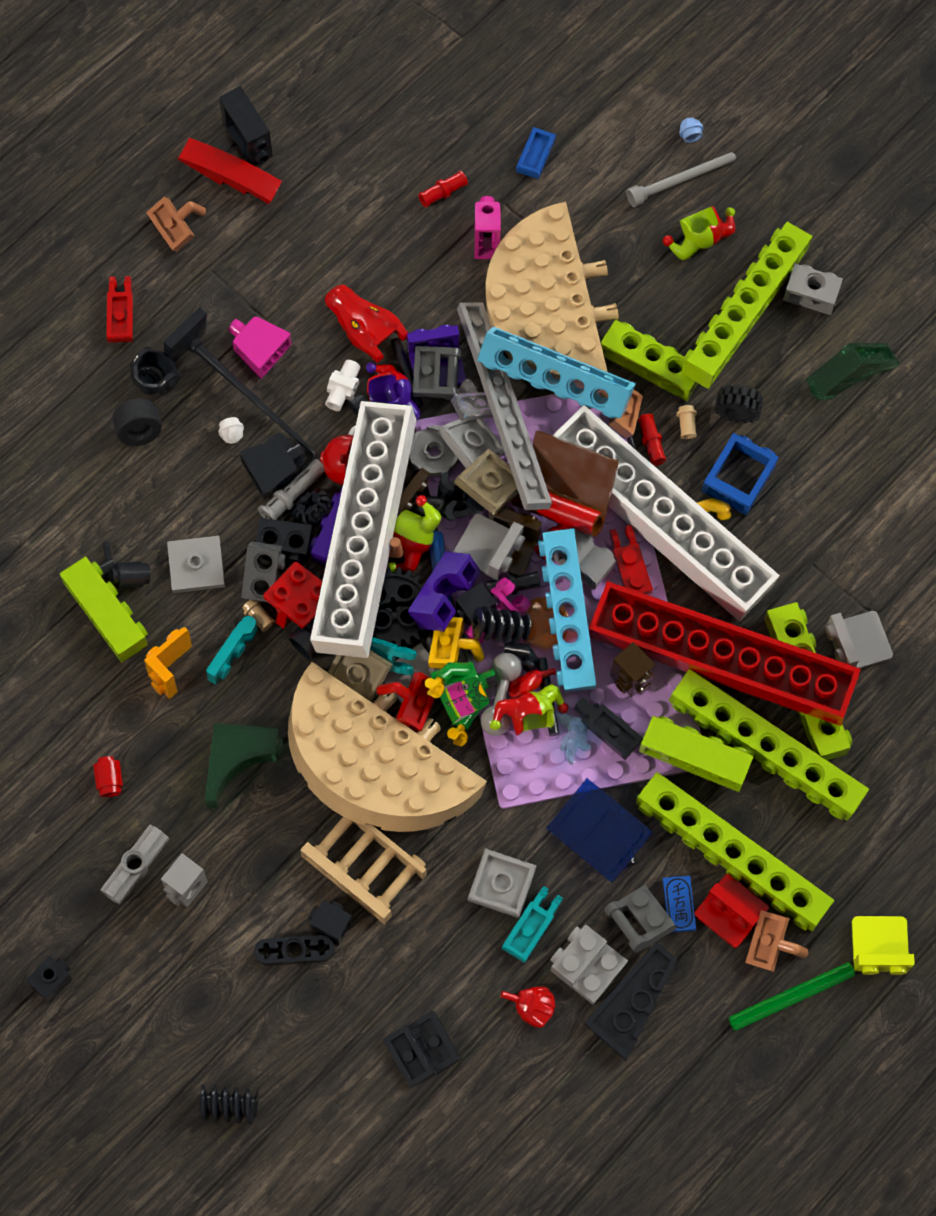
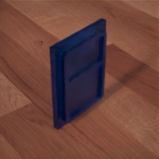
[547,778,653,883]

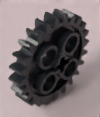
[373,567,428,648]

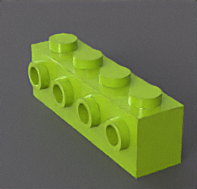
[60,556,148,663]
[639,716,754,792]

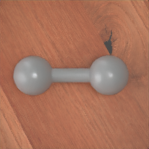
[481,653,521,736]

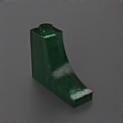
[806,343,900,400]
[205,723,284,809]

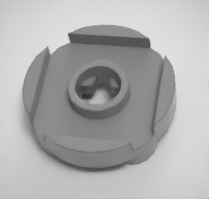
[409,425,459,477]

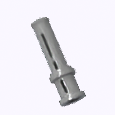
[258,459,325,520]

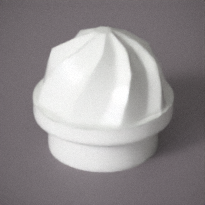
[218,417,244,444]

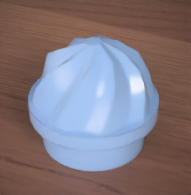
[679,118,704,143]

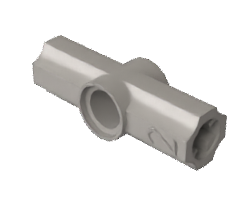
[100,825,169,905]

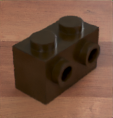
[610,642,655,698]

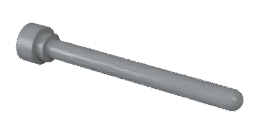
[626,152,736,207]

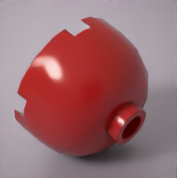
[320,434,354,485]

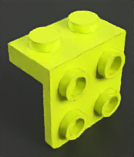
[852,916,914,975]

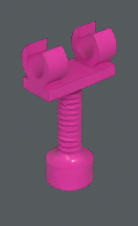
[464,577,531,645]

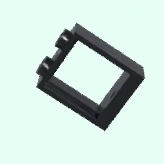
[219,86,273,166]

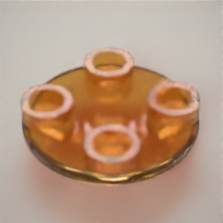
[525,597,569,649]

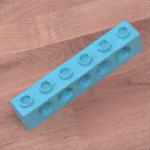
[477,326,635,418]
[538,528,596,693]

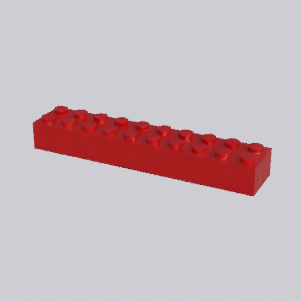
[588,581,861,726]

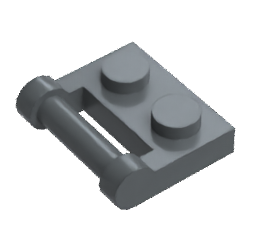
[413,346,461,400]
[604,885,676,953]

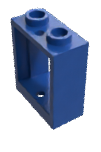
[701,433,779,516]

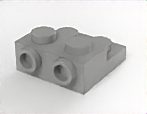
[550,924,628,1005]

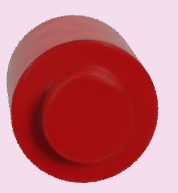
[93,756,123,798]

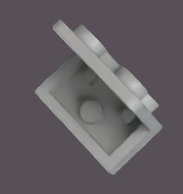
[453,514,525,581]
[825,611,893,669]

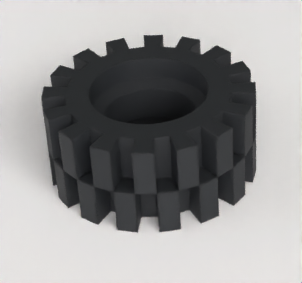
[714,384,764,424]

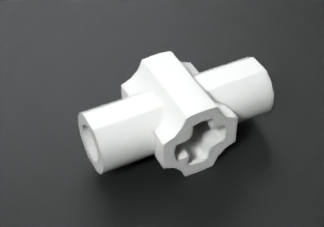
[325,360,361,411]

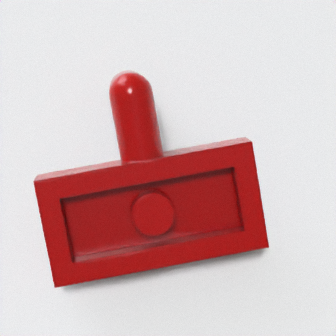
[376,672,435,732]

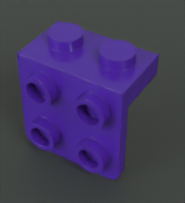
[407,325,465,387]

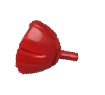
[508,668,556,698]
[500,986,555,1028]

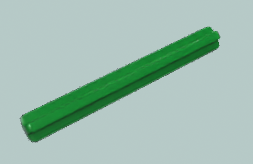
[729,962,855,1031]

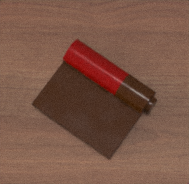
[511,431,619,537]

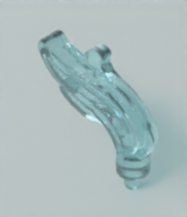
[555,712,591,765]

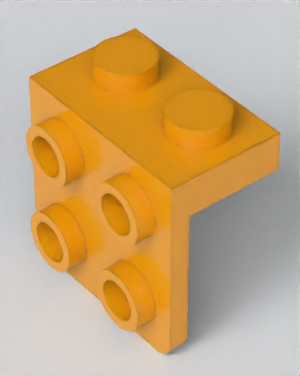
[144,627,192,699]

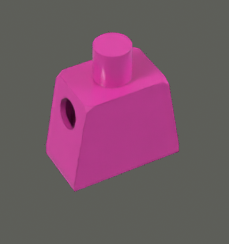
[474,196,501,259]
[228,317,292,379]

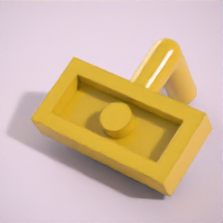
[428,617,485,668]

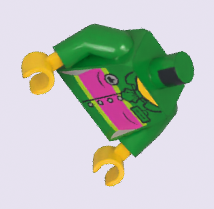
[425,662,499,746]

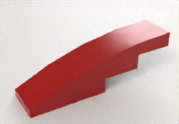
[178,138,282,204]

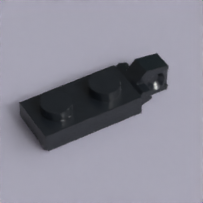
[574,697,643,761]

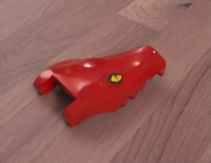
[325,285,408,363]

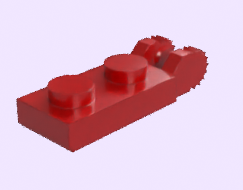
[107,276,133,343]
[609,525,653,595]

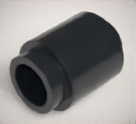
[110,561,151,589]

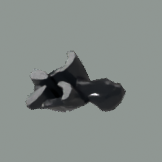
[412,472,485,521]

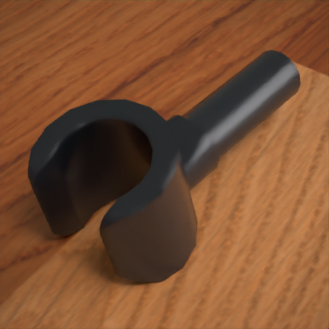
[99,541,115,578]

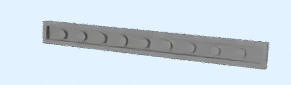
[457,302,552,510]

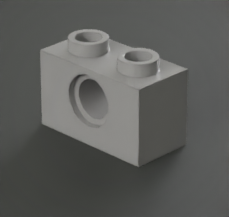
[783,264,843,315]
[161,853,208,908]

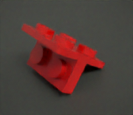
[263,562,323,629]
[694,874,769,948]

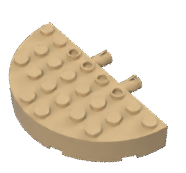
[486,202,619,392]
[288,662,487,832]

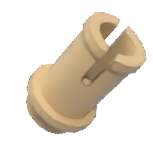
[677,405,697,439]
[242,599,275,632]

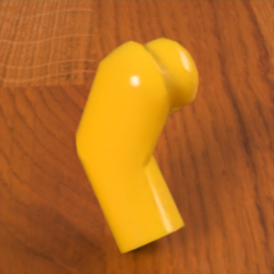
[696,498,731,520]

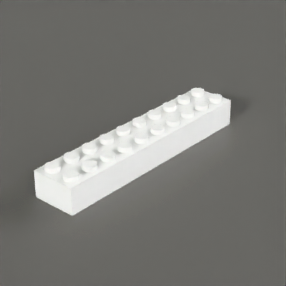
[310,401,416,658]
[553,405,780,622]

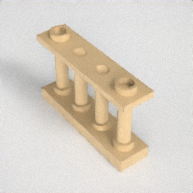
[300,817,426,925]

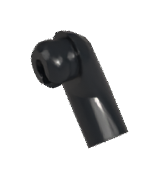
[504,641,539,672]

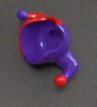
[366,362,420,422]

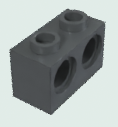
[241,541,286,602]

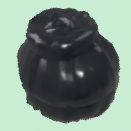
[130,346,180,395]

